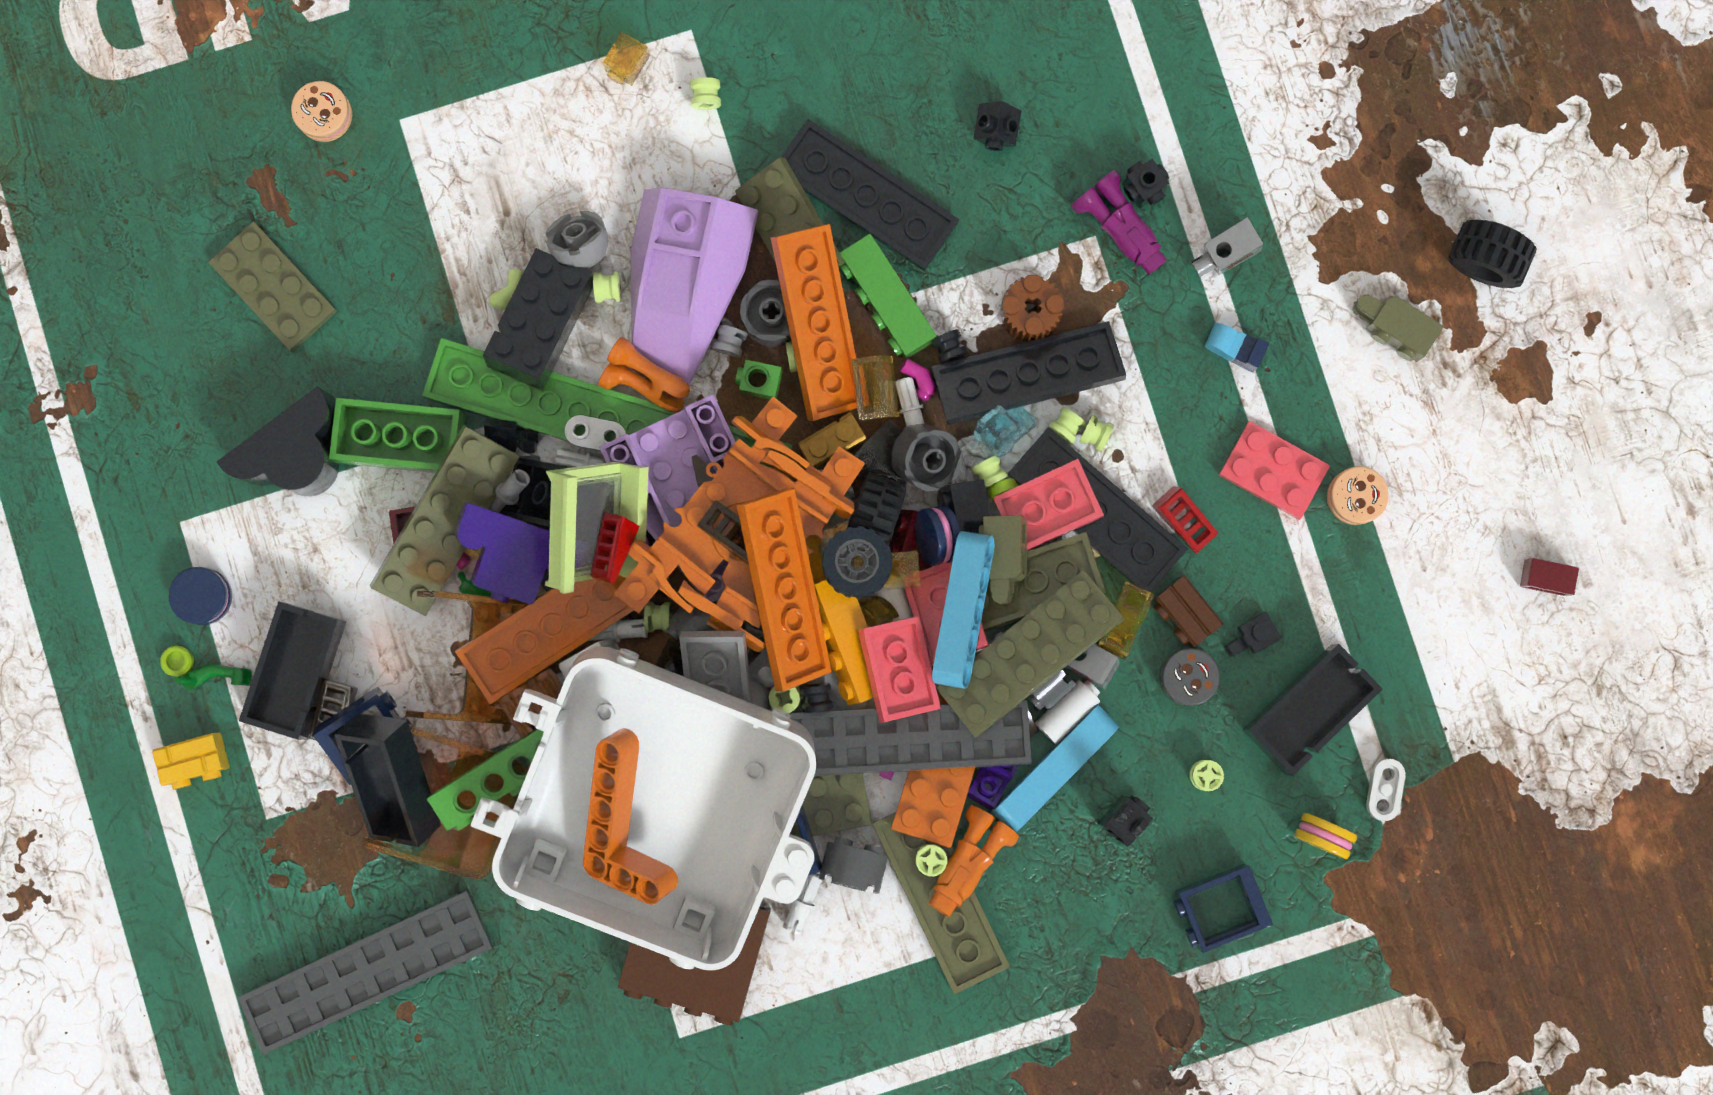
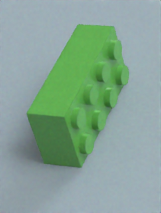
[329,398,466,473]

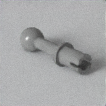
[489,469,530,513]

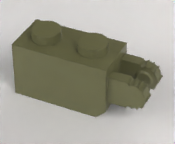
[1352,294,1444,362]
[979,515,1027,607]

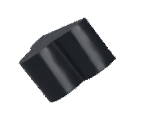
[217,386,339,496]
[500,457,613,546]

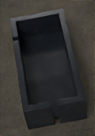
[483,248,593,390]
[239,601,347,740]
[1243,644,1383,776]
[334,713,441,847]

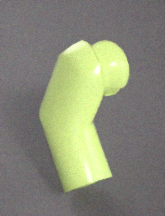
[489,270,524,310]

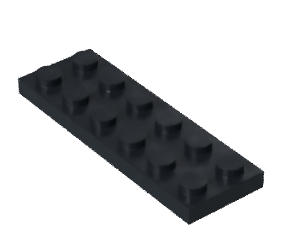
[782,119,959,272]
[931,321,1126,425]
[1008,427,1188,596]

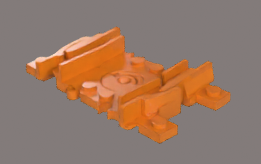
[614,397,865,652]

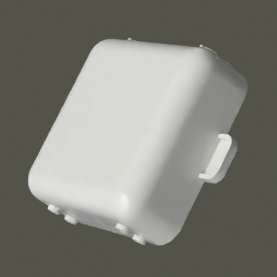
[470,647,816,970]

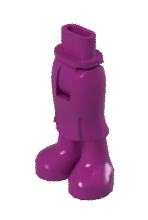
[1070,170,1167,275]

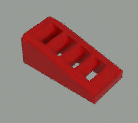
[1152,486,1218,554]
[590,512,640,584]

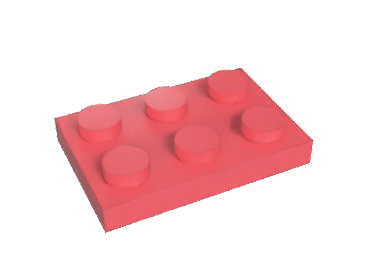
[1218,421,1330,520]
[993,459,1104,551]
[902,562,989,666]
[858,616,941,723]

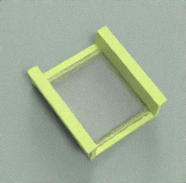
[545,461,649,594]

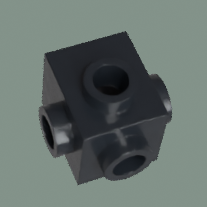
[973,101,1022,151]
[1123,159,1170,209]

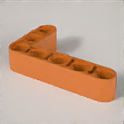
[583,728,678,905]

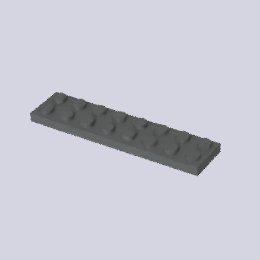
[789,700,1032,776]
[237,890,494,1055]

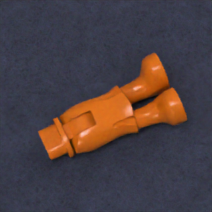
[928,805,1019,917]

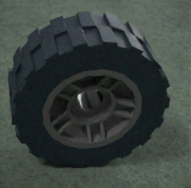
[822,526,892,599]

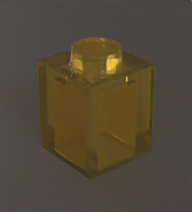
[603,32,650,86]

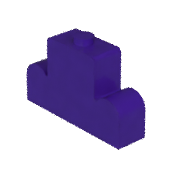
[455,501,588,604]

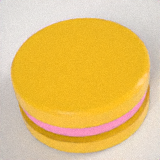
[1294,813,1357,860]

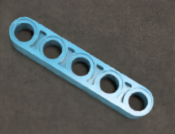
[932,531,995,689]
[991,704,1120,832]

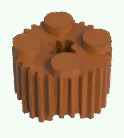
[1000,275,1064,341]
[498,668,563,738]

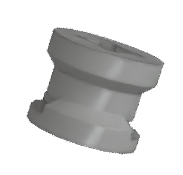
[712,325,748,358]

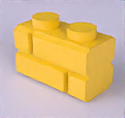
[152,733,230,790]

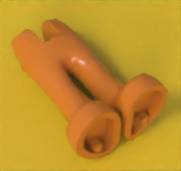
[598,337,690,413]

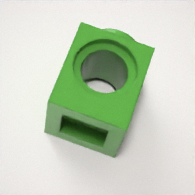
[735,360,783,400]

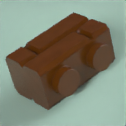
[1152,575,1224,648]

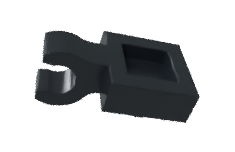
[484,418,539,453]
[1224,611,1282,657]

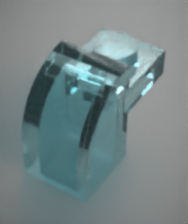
[974,405,1038,458]

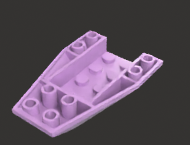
[631,187,759,385]
[599,394,743,602]

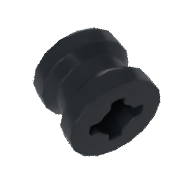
[931,329,969,364]
[799,683,834,713]

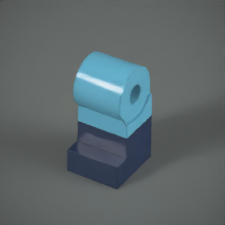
[1205,323,1270,373]

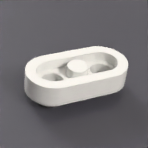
[565,415,627,452]
[1366,759,1405,821]

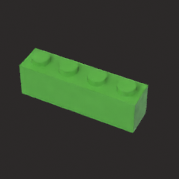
[839,234,937,360]

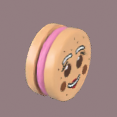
[291,81,352,142]
[1327,466,1389,525]

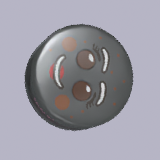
[1159,648,1220,706]

